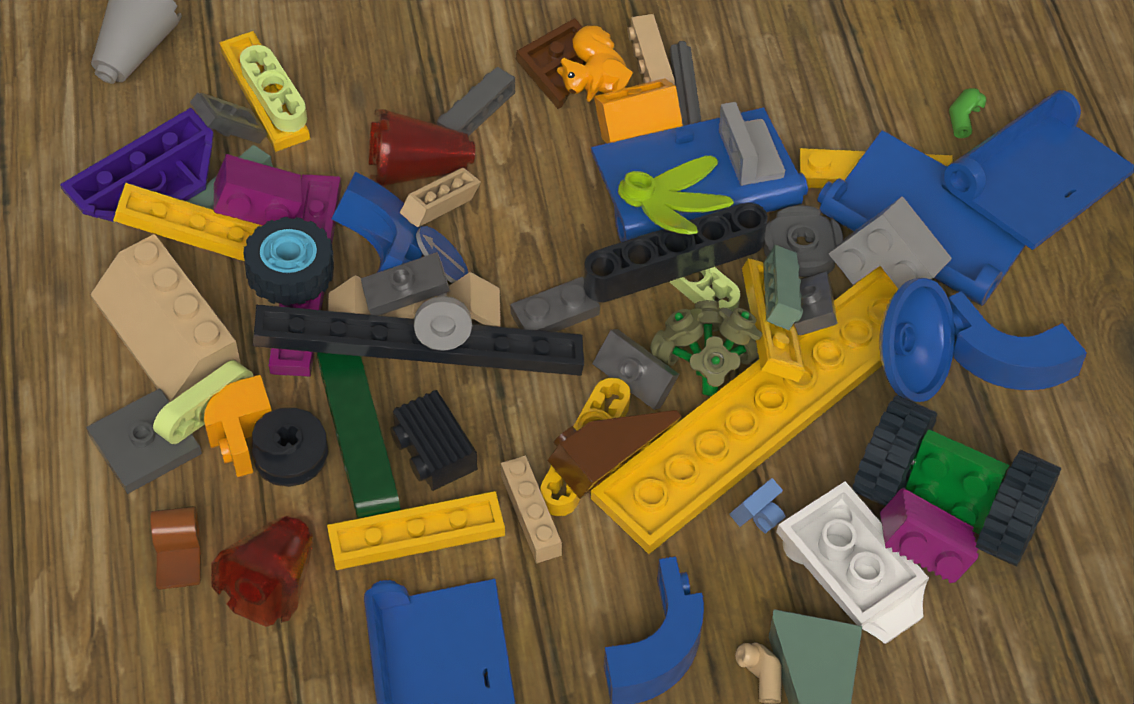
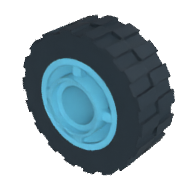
[243,217,334,306]

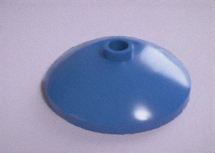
[879,278,955,402]

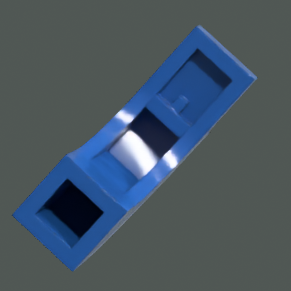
[331,172,423,273]
[948,291,1087,390]
[604,557,704,704]

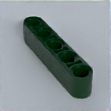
[316,352,401,519]

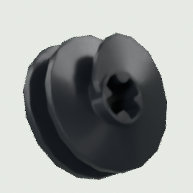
[252,408,329,487]

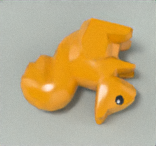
[557,25,633,102]

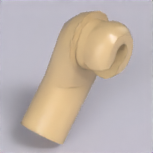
[735,643,782,704]

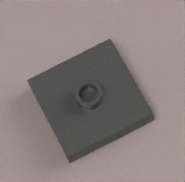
[86,388,202,494]

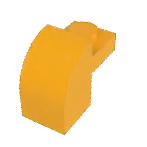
[204,375,272,477]

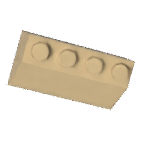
[91,234,241,402]

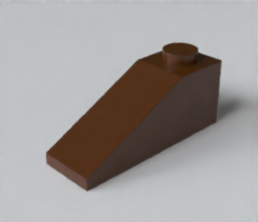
[547,410,682,499]

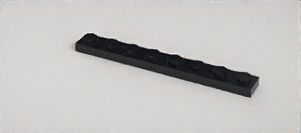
[253,304,584,376]

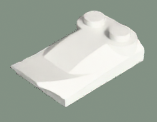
[776,481,929,644]

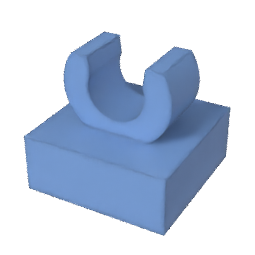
[729,478,786,534]

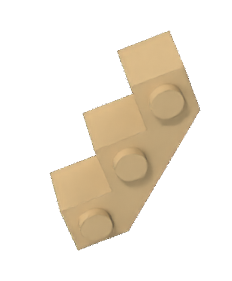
[328,272,501,327]

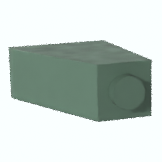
[769,609,862,704]

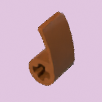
[151,506,201,590]

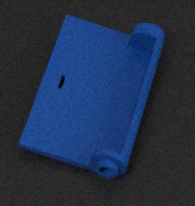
[944,90,1134,250]
[591,107,808,242]
[817,130,1026,306]
[364,579,516,704]

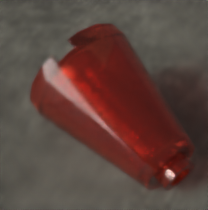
[369,109,476,186]

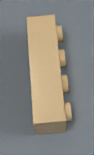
[627,14,675,85]
[400,168,481,227]
[501,455,562,563]

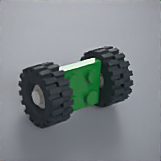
[853,395,1061,566]

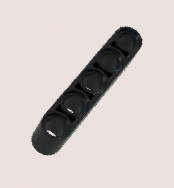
[584,202,768,302]

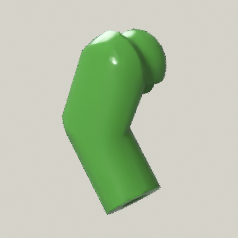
[949,88,986,138]

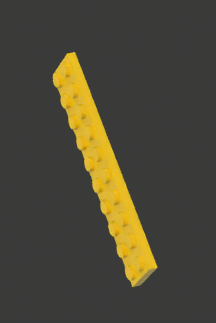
[591,266,898,554]

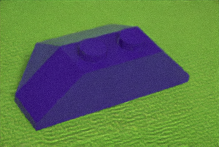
[60,108,214,224]

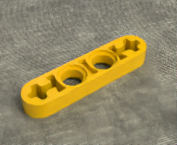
[540,378,631,516]

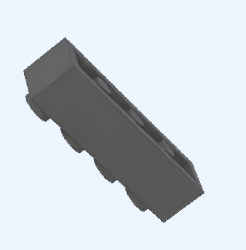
[437,67,515,148]

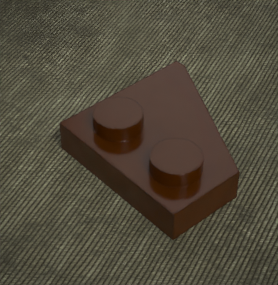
[515,18,586,109]

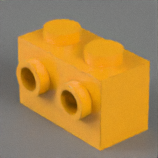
[594,78,683,143]

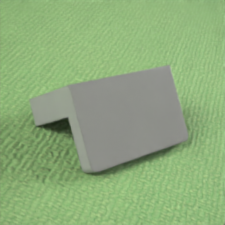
[719,102,785,186]

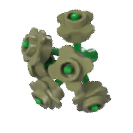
[650,300,762,396]

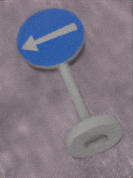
[414,226,472,351]

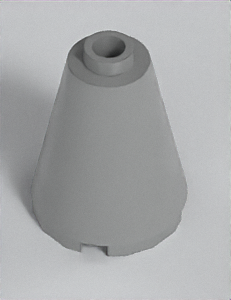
[91,0,182,84]

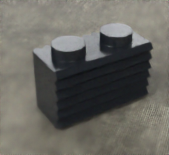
[390,390,478,491]

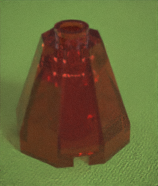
[211,516,313,627]

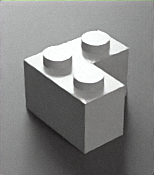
[828,196,952,289]

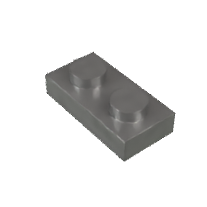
[510,277,600,332]

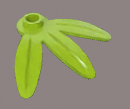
[618,156,734,234]

